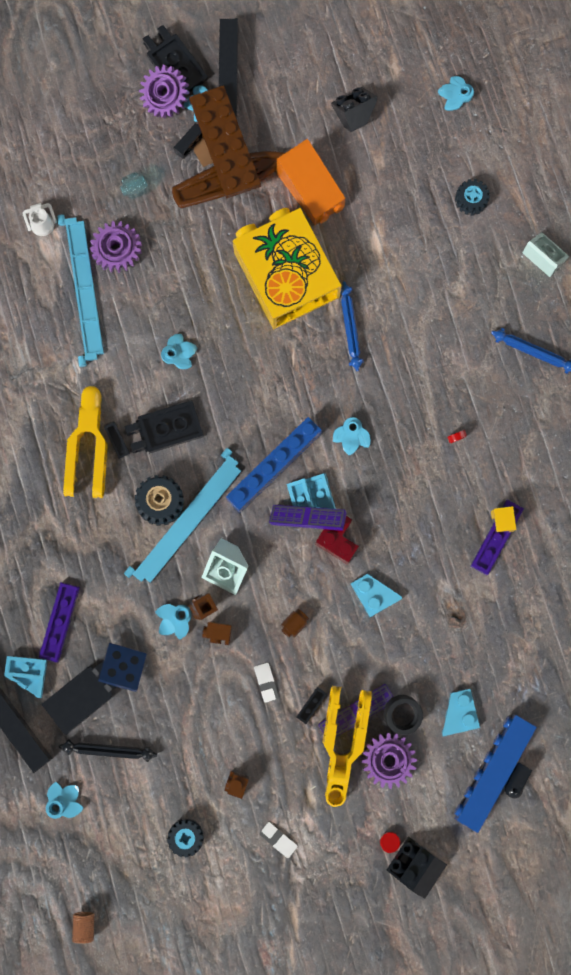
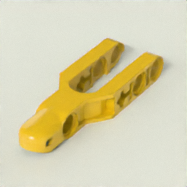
[63,386,108,498]
[323,685,372,807]

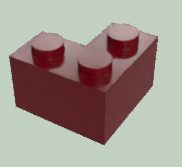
[315,516,359,565]

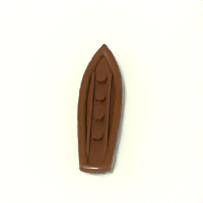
[172,151,285,209]

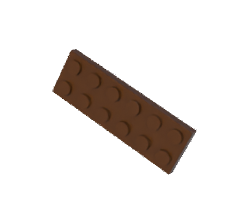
[189,85,261,199]

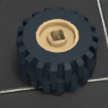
[135,475,184,526]

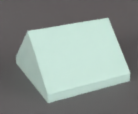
[522,232,569,277]

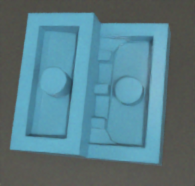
[287,473,336,509]

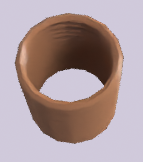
[72,912,95,943]

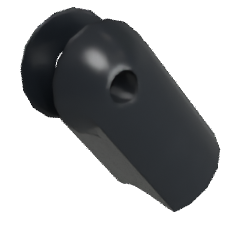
[505,762,533,799]

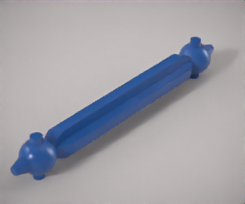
[340,281,364,372]
[491,328,571,374]

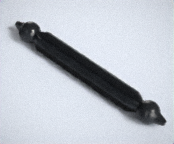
[59,739,157,762]

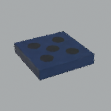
[98,643,147,692]

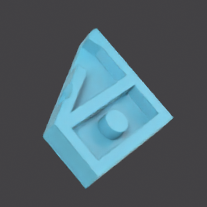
[442,689,480,736]

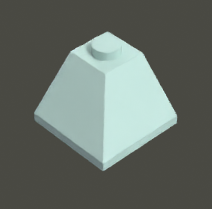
[201,538,249,595]

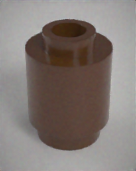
[281,609,309,638]

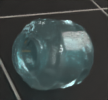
[119,172,148,200]

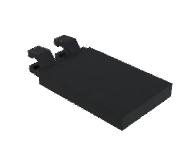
[142,25,208,96]
[125,400,204,454]
[41,662,116,735]

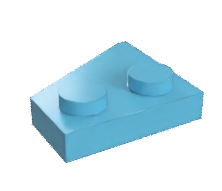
[351,574,402,617]
[4,656,47,698]

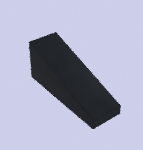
[104,421,130,459]

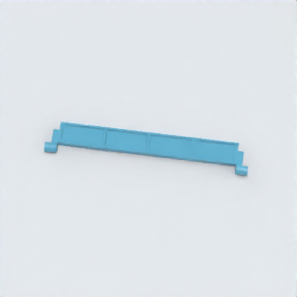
[57,215,104,367]
[124,448,241,583]

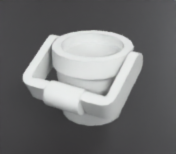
[23,203,57,236]

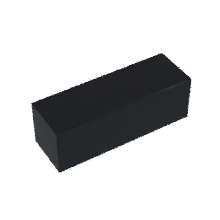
[173,123,203,159]
[296,687,327,724]

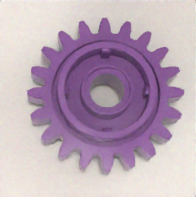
[139,65,190,119]
[90,221,142,273]
[361,732,417,789]

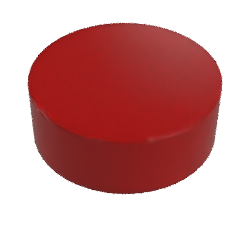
[447,430,467,443]
[380,832,400,853]

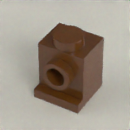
[188,593,218,620]
[202,622,232,645]
[224,771,249,799]

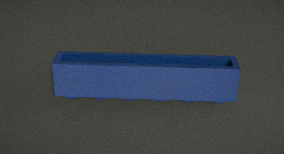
[226,417,322,513]
[454,714,537,833]

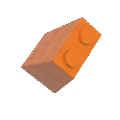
[277,139,346,225]

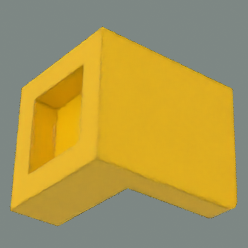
[491,507,517,532]

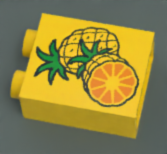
[233,208,341,330]

